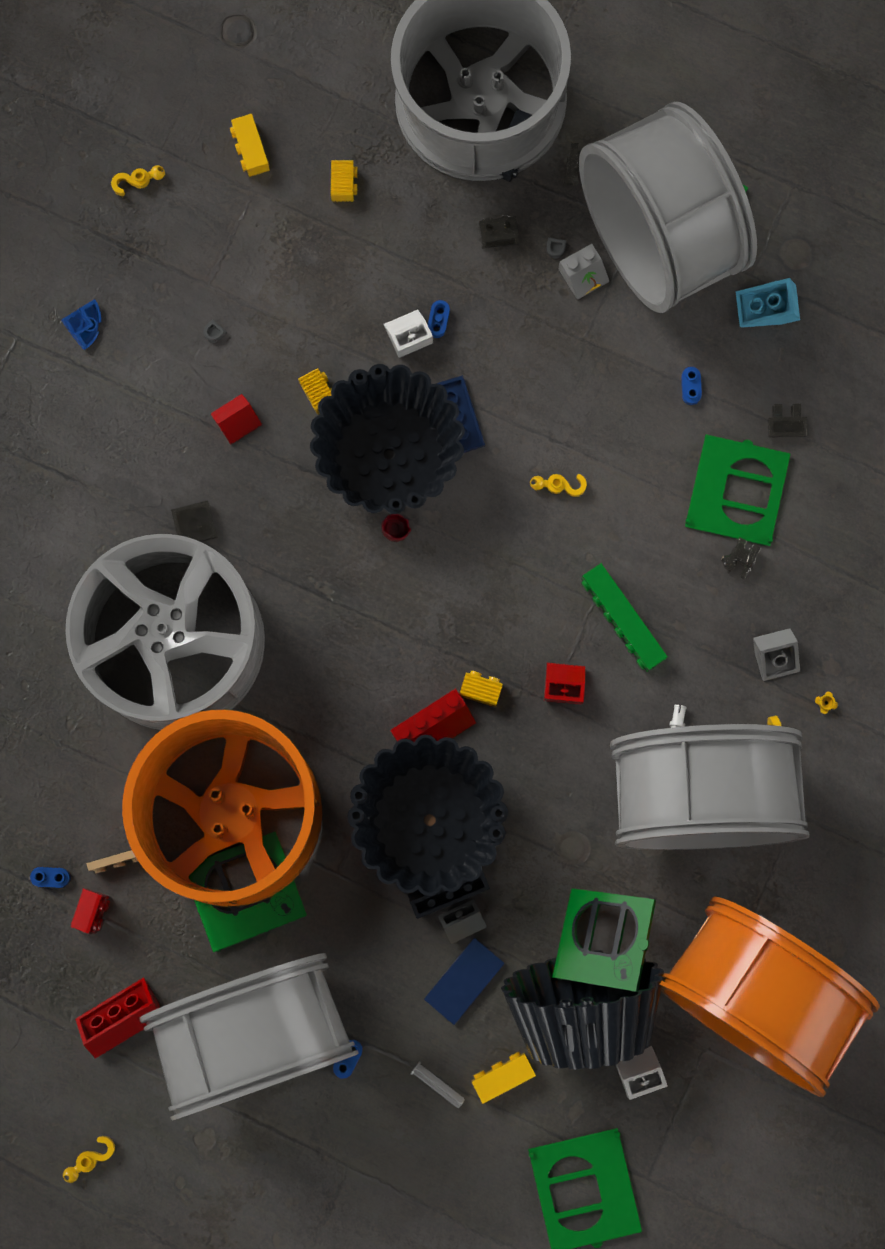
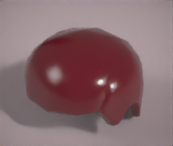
[381,514,411,542]

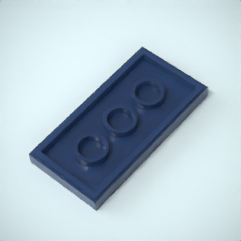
[437,375,485,453]
[424,938,505,1025]

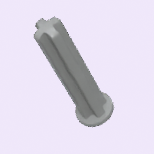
[410,1061,465,1108]

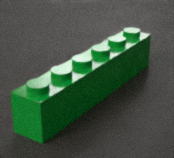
[581,563,668,672]

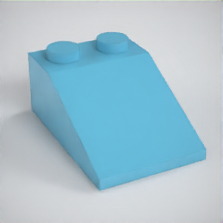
[736,278,800,328]

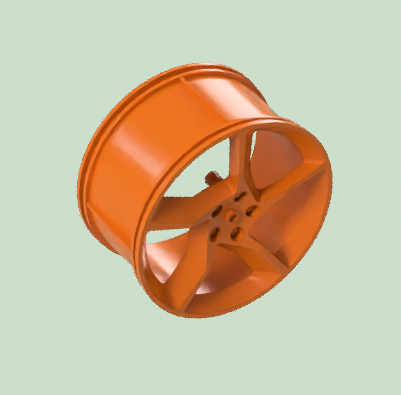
[122,710,322,907]
[660,897,880,1097]

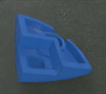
[61,299,101,350]

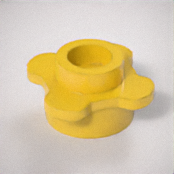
[815,692,838,714]

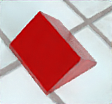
[211,394,262,445]

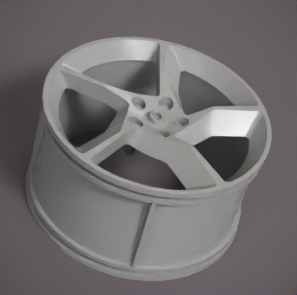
[391,0,571,181]
[579,102,757,313]
[66,534,265,730]
[610,724,809,850]
[140,953,359,1121]

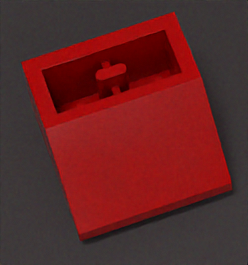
[543,663,585,705]
[70,888,110,934]

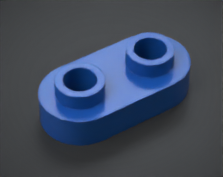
[428,300,450,338]
[681,367,702,405]
[30,867,71,888]
[333,1040,363,1078]

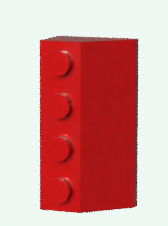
[390,688,476,742]
[75,977,160,1059]

